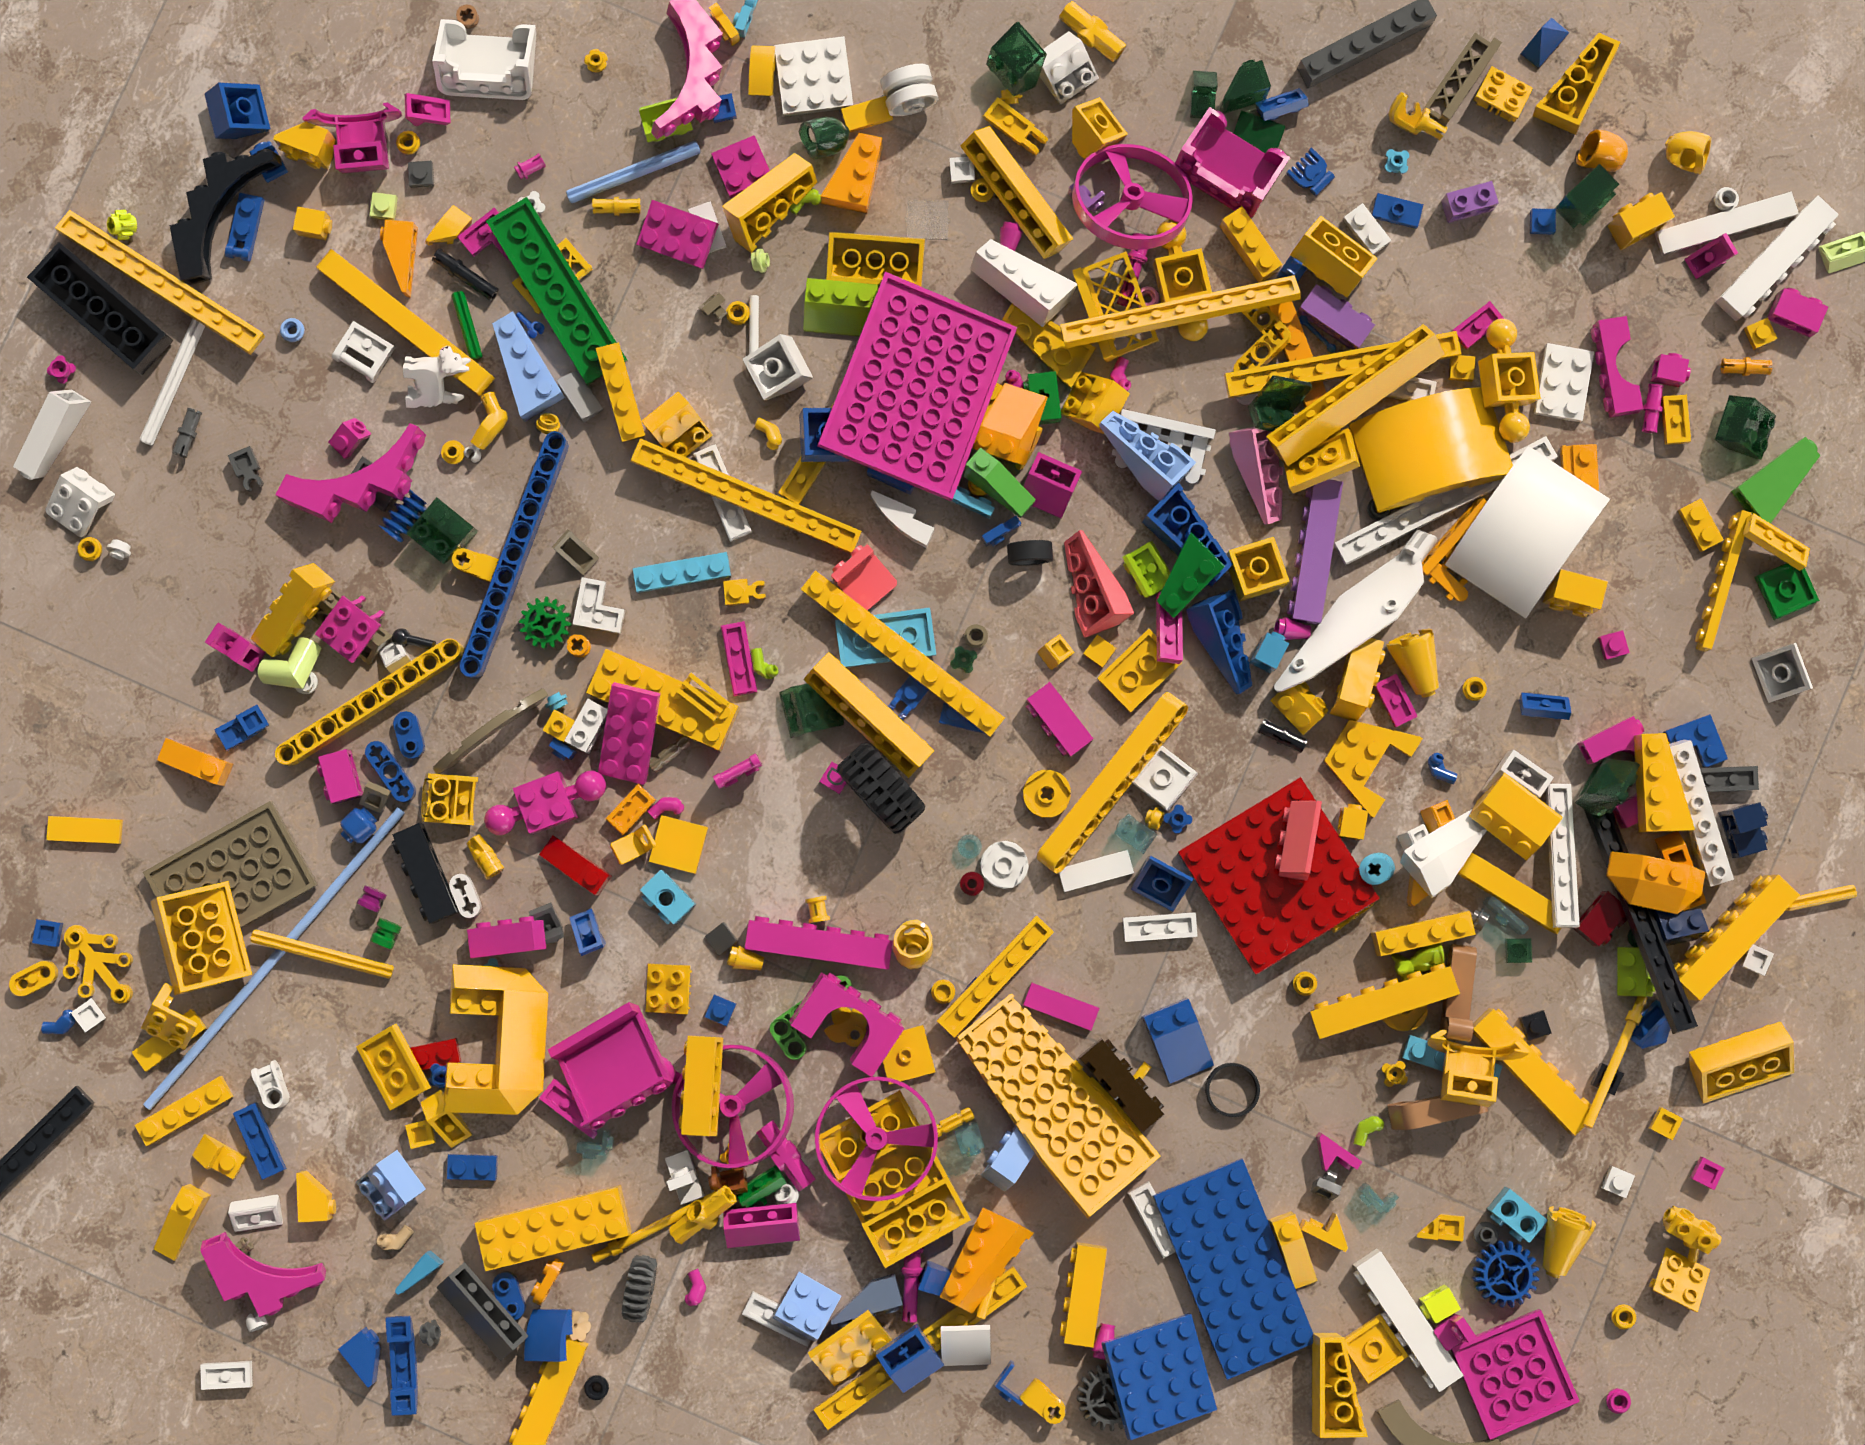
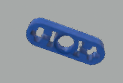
[365,741,416,802]

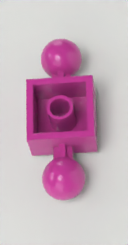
[484,771,606,835]

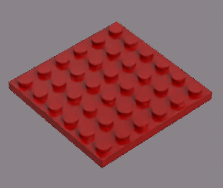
[1178,777,1380,976]

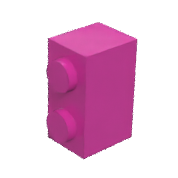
[1767,288,1828,338]
[317,749,363,804]

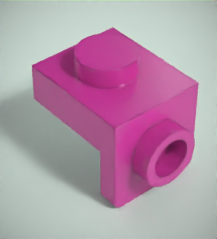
[328,418,371,459]

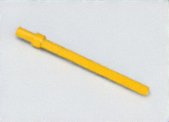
[1583,996,1647,1129]
[591,1191,715,1263]

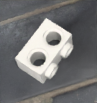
[564,699,608,754]

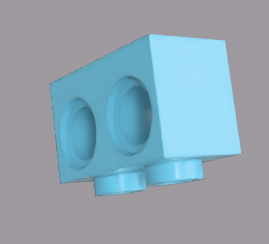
[1487,1186,1547,1243]

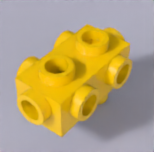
[1662,1205,1722,1262]

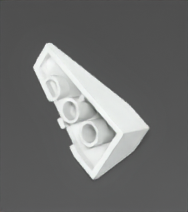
[1400,809,1487,898]

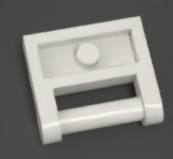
[332,321,395,383]

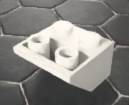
[1031,32,1099,105]
[1481,750,1554,799]

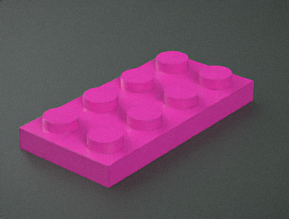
[598,682,661,785]

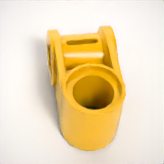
[452,548,499,582]
[1019,1378,1065,1424]

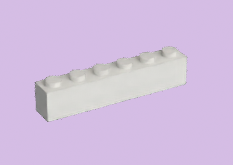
[1715,196,1839,321]
[1353,1248,1464,1392]

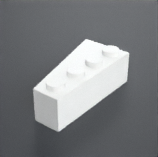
[970,239,1078,327]

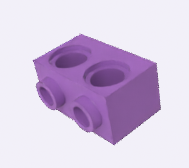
[1441,181,1499,223]

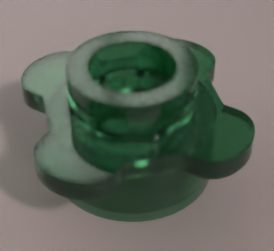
[950,646,977,673]

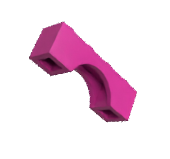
[1591,316,1644,418]

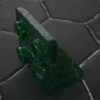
[1248,375,1312,432]
[779,684,844,738]

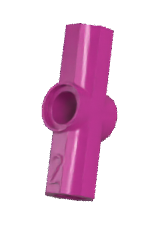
[756,1120,816,1192]

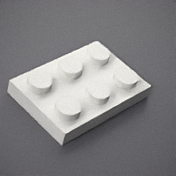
[1534,343,1594,422]

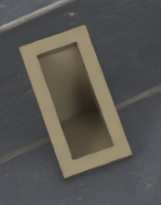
[552,529,599,576]

